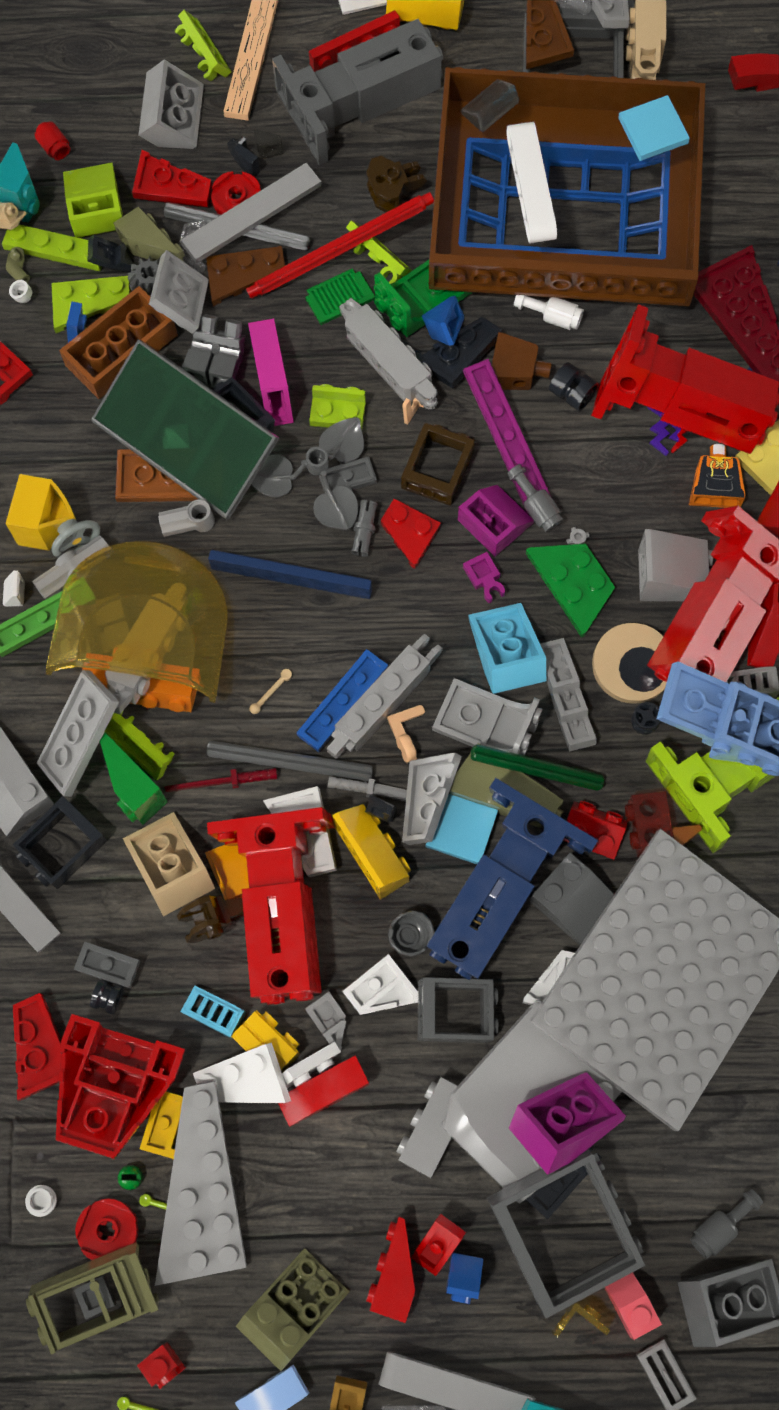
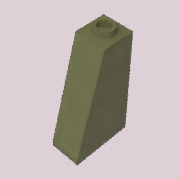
[449,743,564,829]

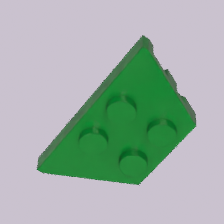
[526,544,615,638]

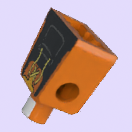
[689,444,745,508]

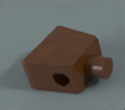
[492,332,552,390]

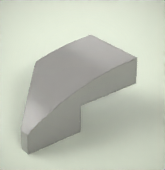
[304,991,346,1053]

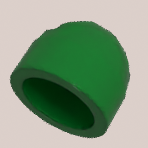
[117,1165,143,1190]

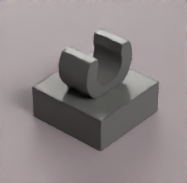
[74,1275,116,1320]

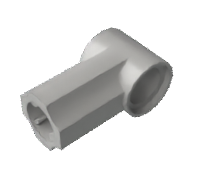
[158,500,215,537]

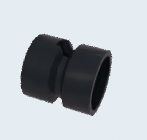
[549,362,599,411]

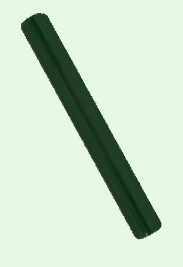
[470,744,604,791]

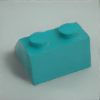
[0,143,40,223]

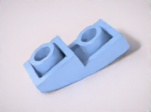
[235,1365,309,1410]

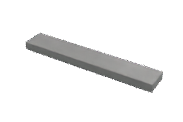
[181,163,321,264]

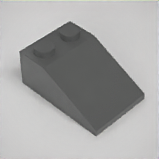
[530,853,614,945]
[677,1259,779,1347]

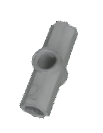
[32,535,114,600]

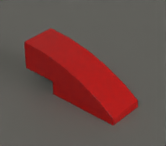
[728,53,779,92]
[278,1055,370,1127]

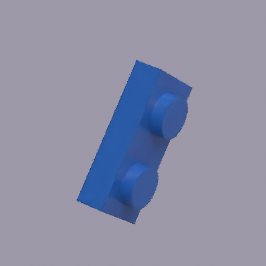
[66,301,87,343]

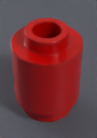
[35,122,71,160]

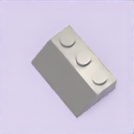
[138,59,204,149]

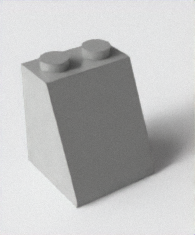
[638,529,713,601]

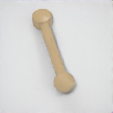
[249,669,292,714]

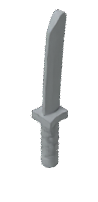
[328,776,407,802]

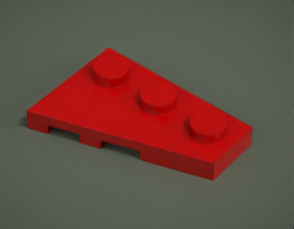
[132,150,212,207]
[13,993,61,1101]

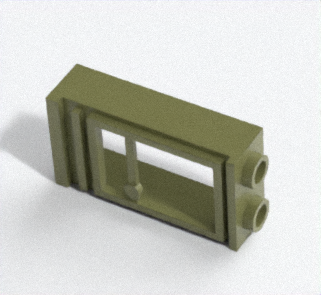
[26,1242,159,1355]

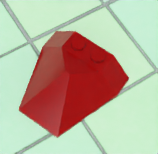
[56,1014,185,1159]

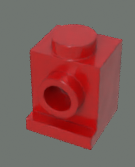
[137,1342,186,1389]

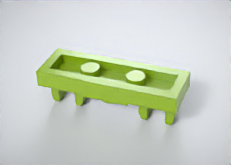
[175,10,231,81]
[346,221,413,284]
[104,710,174,781]

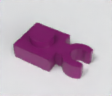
[463,552,505,603]

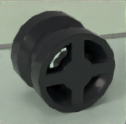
[631,702,661,735]
[90,979,124,1015]

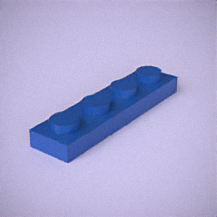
[297,649,388,752]

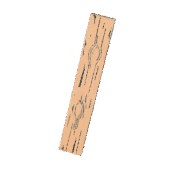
[224,0,278,121]

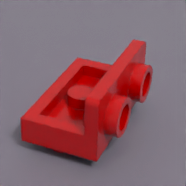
[563,801,628,860]

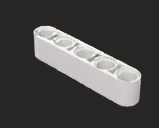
[507,122,557,243]

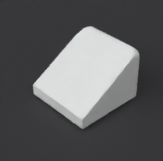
[3,571,25,606]

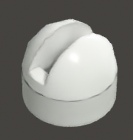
[9,280,33,303]

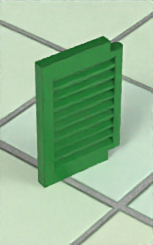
[305,268,375,325]

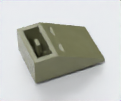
[236,1248,349,1371]

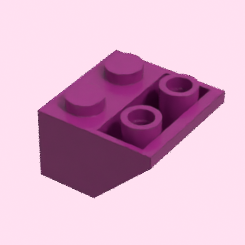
[458,485,534,557]

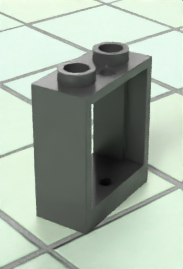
[418,977,498,1043]

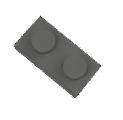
[74,941,141,989]

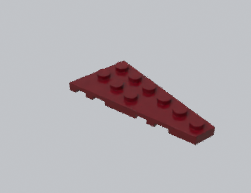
[694,245,779,393]

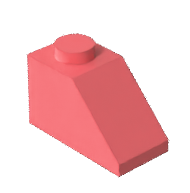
[604,1272,662,1340]

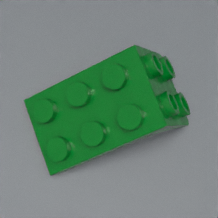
[374,260,472,337]

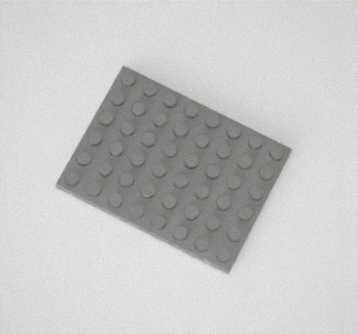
[529,829,779,1131]

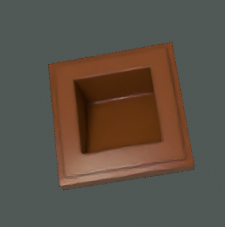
[669,825,702,846]

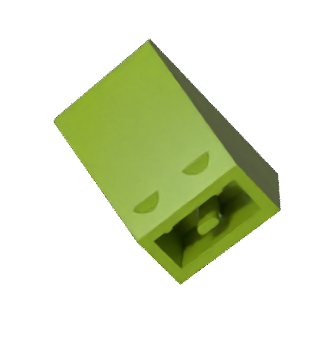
[63,163,123,238]

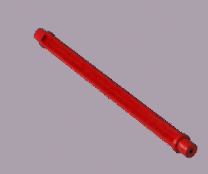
[246,192,434,299]

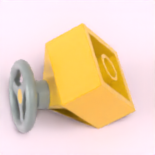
[6,474,100,558]

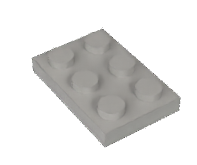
[149,250,209,334]

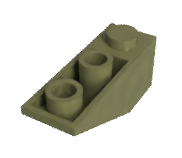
[113,207,185,262]

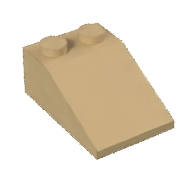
[123,812,215,916]

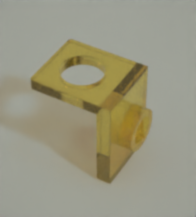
[551,1303,610,1338]

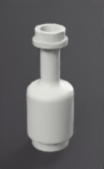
[514,295,584,330]

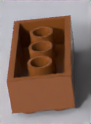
[59,286,178,399]

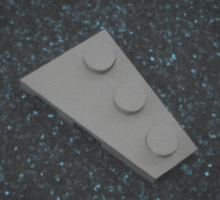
[402,753,462,845]

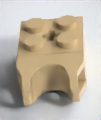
[625,0,666,80]

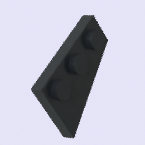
[416,317,503,389]

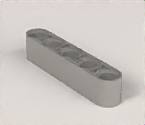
[378,1352,536,1410]

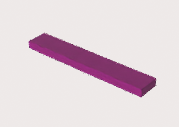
[463,359,551,515]

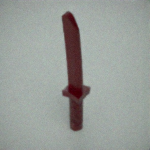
[165,768,277,792]

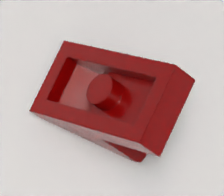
[411,1214,466,1276]

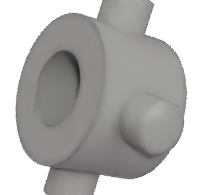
[566,527,589,545]

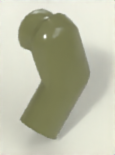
[6,247,30,283]

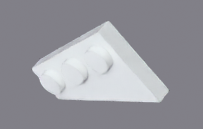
[263,786,337,877]
[193,1043,291,1103]

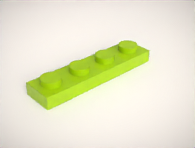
[2,225,102,271]

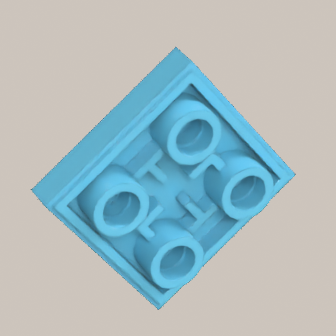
[618,95,690,161]
[425,794,498,864]

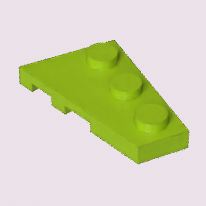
[52,276,131,333]

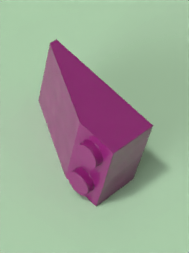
[509,1072,626,1175]

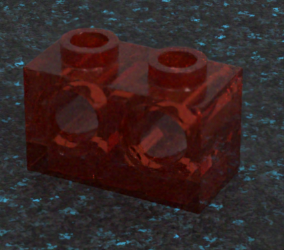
[625,791,674,857]

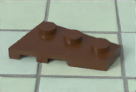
[526,0,574,69]
[206,246,285,306]

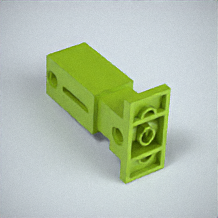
[646,697,779,853]

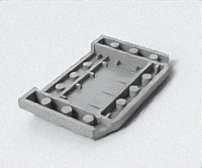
[441,1001,622,1204]

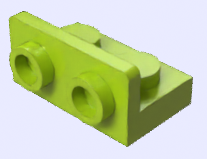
[309,384,366,430]

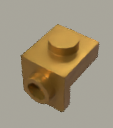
[330,1375,367,1410]

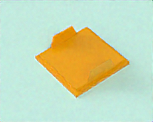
[205,844,249,900]

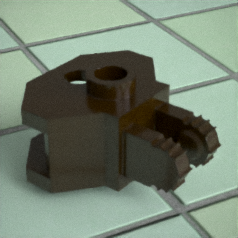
[366,156,427,212]
[177,895,244,943]

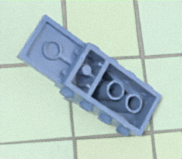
[656,662,779,776]

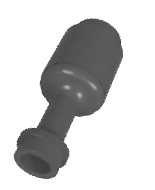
[507,464,563,532]
[690,1189,763,1259]

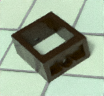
[401,423,475,506]

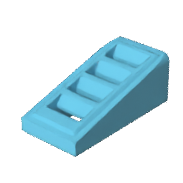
[180,986,246,1039]

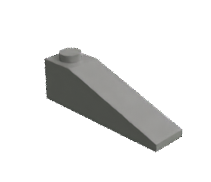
[0,726,54,838]

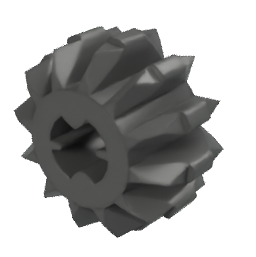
[128,256,160,297]

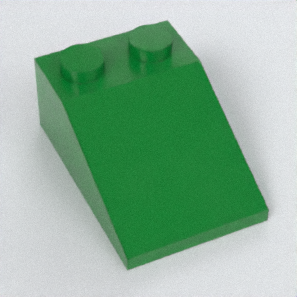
[100,732,168,825]

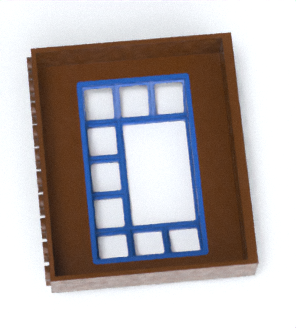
[429,67,706,306]

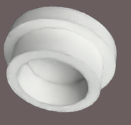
[25,1185,57,1217]

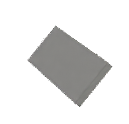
[37,670,119,797]

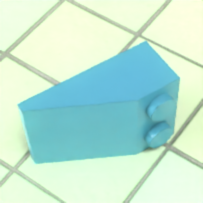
[468,603,547,694]

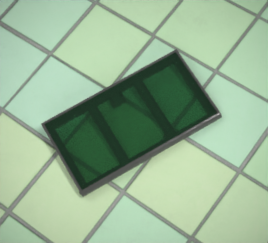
[91,339,280,520]

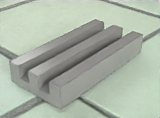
[636,1339,696,1410]

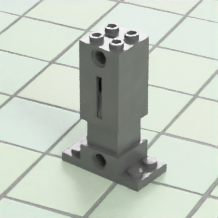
[272,19,443,166]

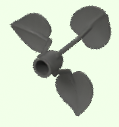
[251,417,364,530]

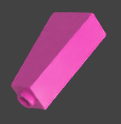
[248,319,294,426]

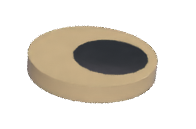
[592,623,667,704]

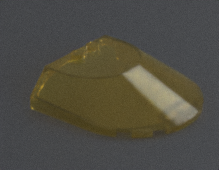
[46,541,228,703]

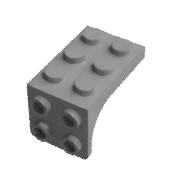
[432,678,543,756]

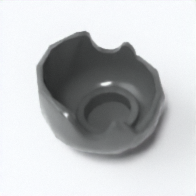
[388,910,435,957]

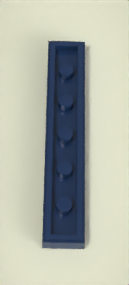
[208,550,372,599]

